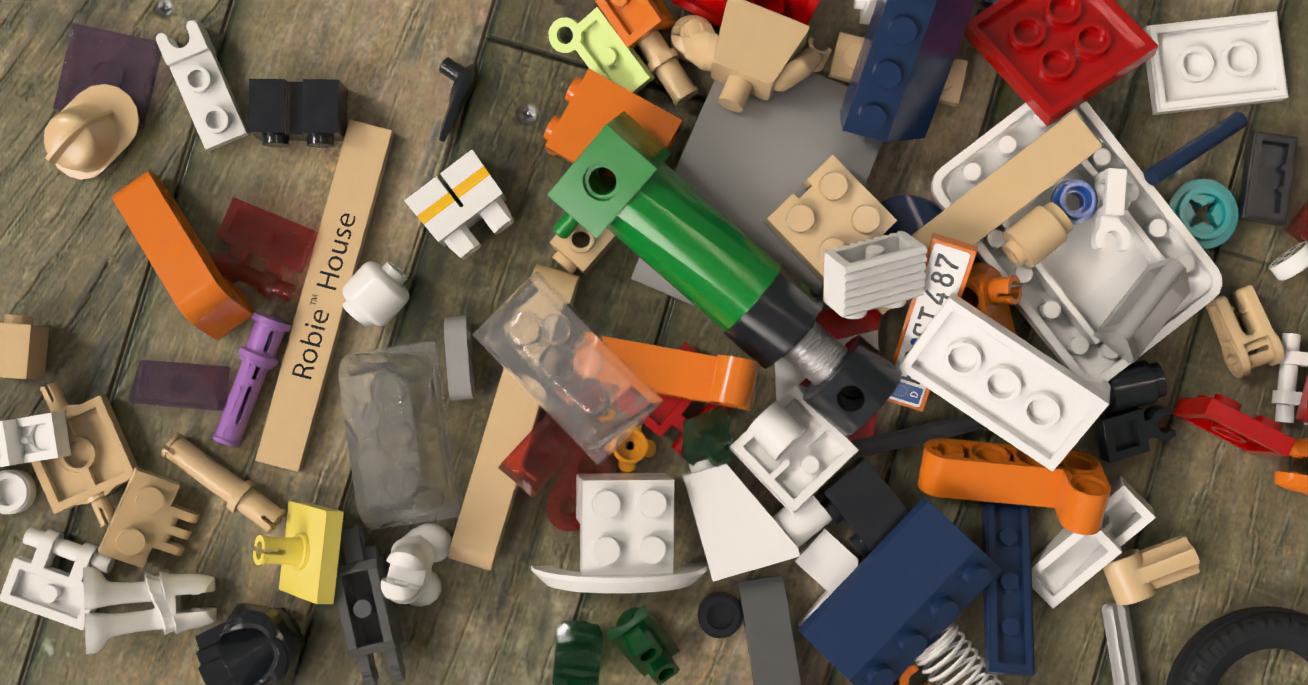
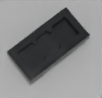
[1238,130,1298,226]

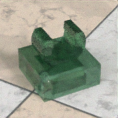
[682,406,733,467]

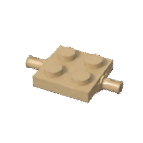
[31,382,139,528]

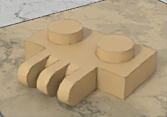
[98,466,200,568]

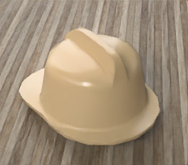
[44,84,139,180]

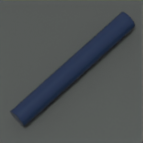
[1144,112,1248,186]

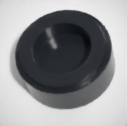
[697,592,742,638]

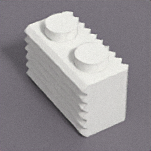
[823,231,928,319]

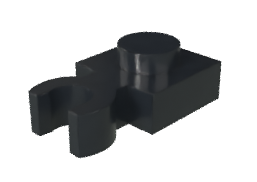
[1094,404,1176,463]

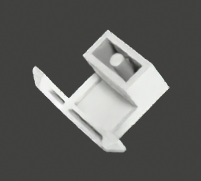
[531,473,708,593]

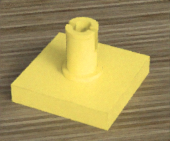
[253,501,344,604]

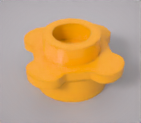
[604,419,656,472]

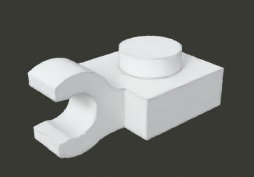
[1091,168,1132,252]

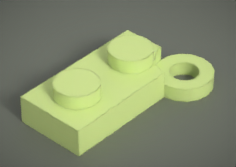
[548,7,655,94]

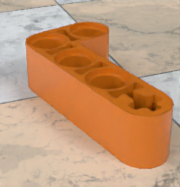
[112,170,254,340]
[581,334,761,411]
[917,438,1111,535]

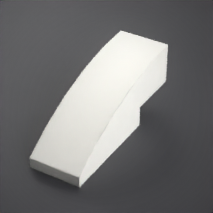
[1032,476,1156,608]

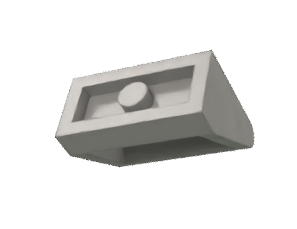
[1093,258,1190,363]

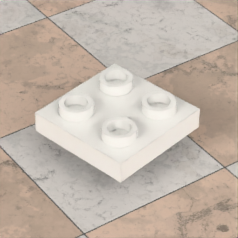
[730,386,859,514]

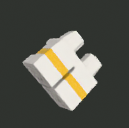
[404,150,515,260]

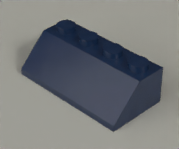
[840,0,976,142]
[798,497,1002,685]

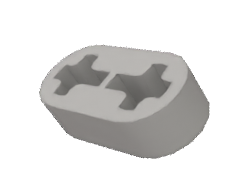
[444,315,475,401]

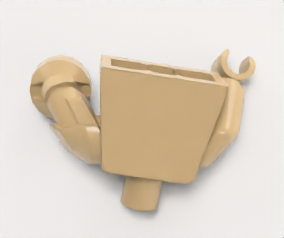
[671,0,832,113]

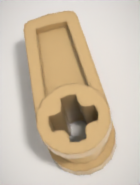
[1206,285,1285,378]

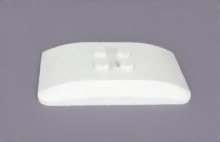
[931,101,1222,382]

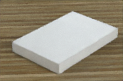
[1143,11,1288,115]

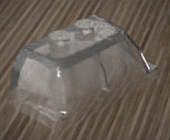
[472,271,665,465]
[339,341,461,530]

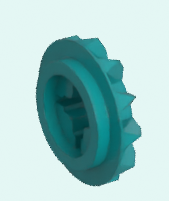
[1167,179,1239,249]

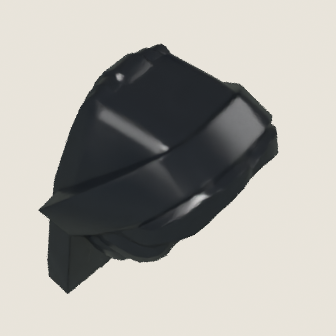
[195,603,306,685]

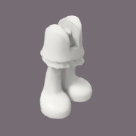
[381,523,452,607]
[83,567,217,654]

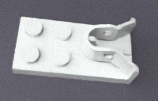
[898,293,1111,472]

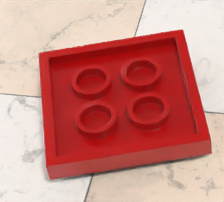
[963,0,1159,126]

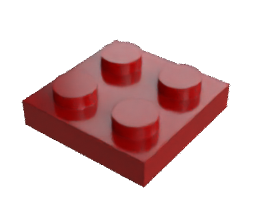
[1172,394,1296,457]

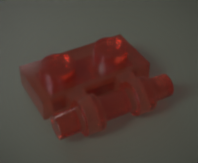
[210,197,318,301]

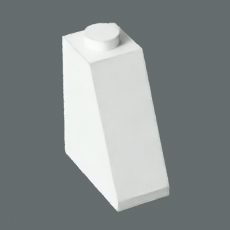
[682,457,800,581]

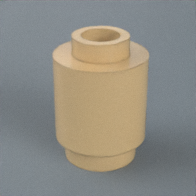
[1002,202,1073,268]

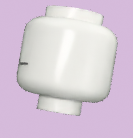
[342,261,409,328]

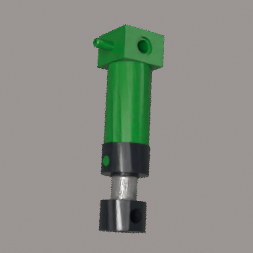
[547,111,903,436]

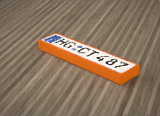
[887,233,978,412]

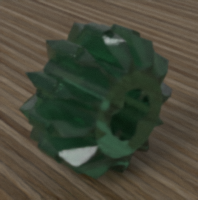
[552,620,603,685]

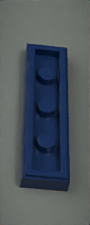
[982,501,1035,676]

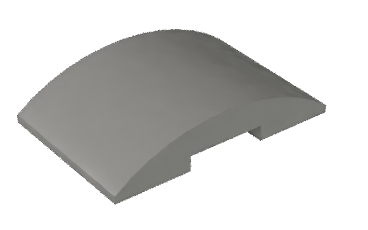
[631,72,883,307]

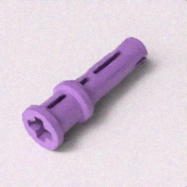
[212,311,292,448]

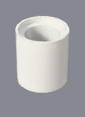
[773,495,832,548]

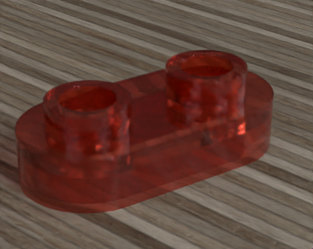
[546,444,610,531]

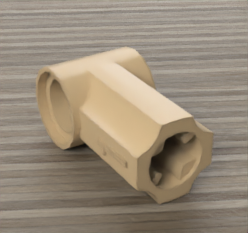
[1103,535,1200,606]

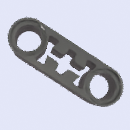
[737,575,801,685]

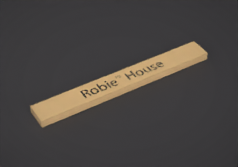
[255,119,395,472]

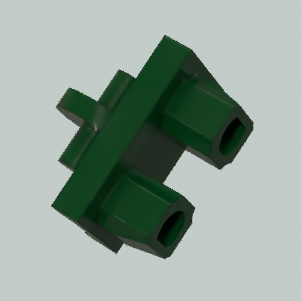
[606,605,680,685]

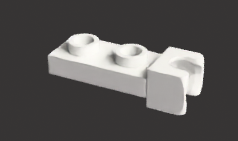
[156,20,250,151]

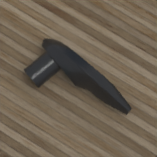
[439,57,478,142]

